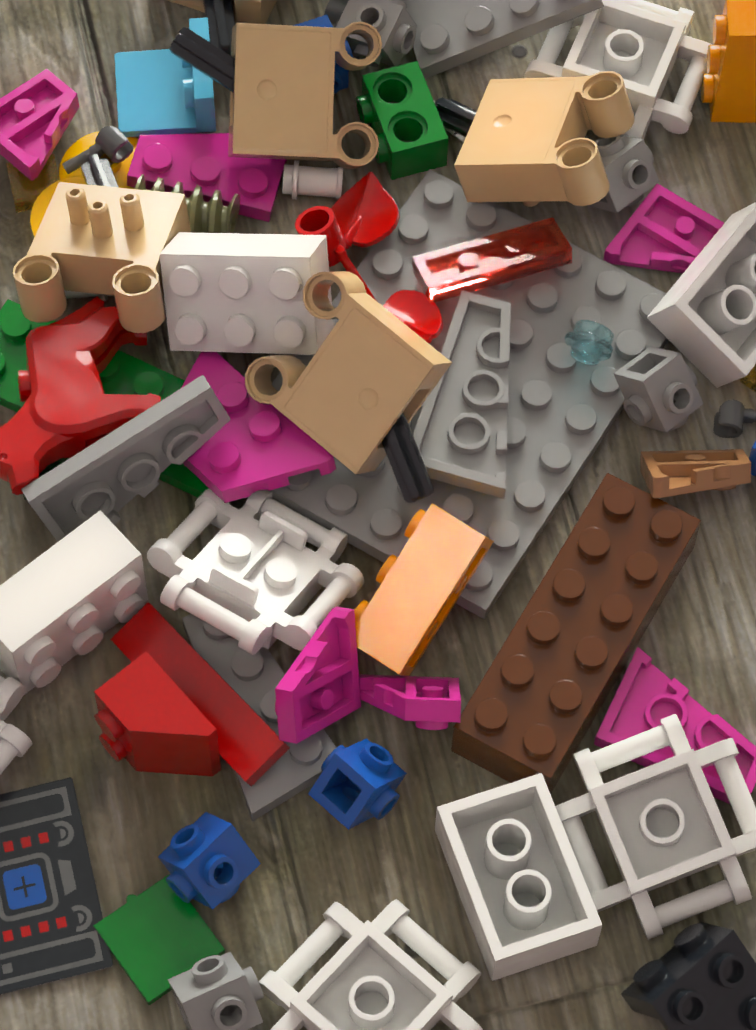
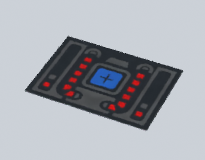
[0,777,113,995]

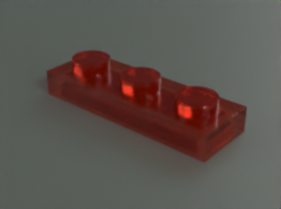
[412,217,572,304]

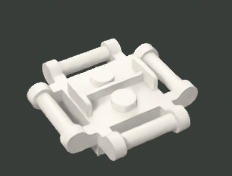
[524,0,712,139]
[147,488,364,655]
[555,714,756,940]
[259,899,483,1030]

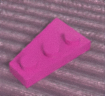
[127,133,287,222]
[594,647,756,804]

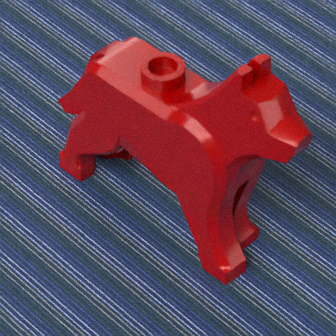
[0,296,161,495]

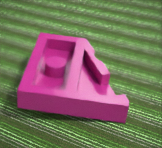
[0,69,79,181]
[603,183,724,274]
[275,606,361,744]
[359,674,461,730]

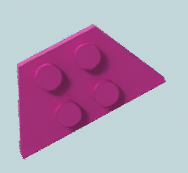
[181,352,336,503]

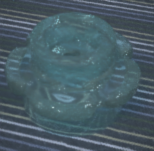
[565,320,614,365]

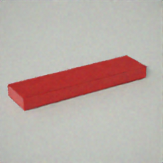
[110,602,290,787]

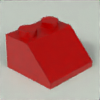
[94,652,221,777]

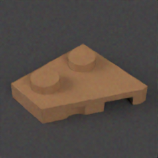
[640,449,751,498]

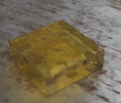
[6,154,60,213]

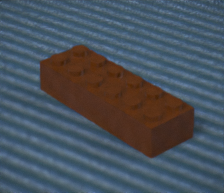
[451,473,701,794]

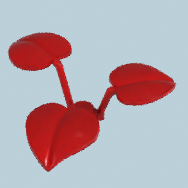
[295,171,443,343]

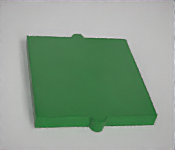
[93,874,225,1005]

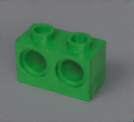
[356,61,449,180]

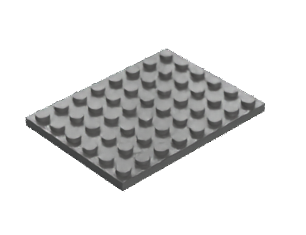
[268,169,668,619]

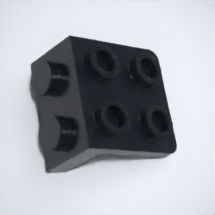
[621,922,756,1030]

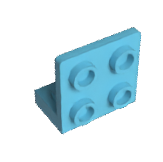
[114,17,216,137]

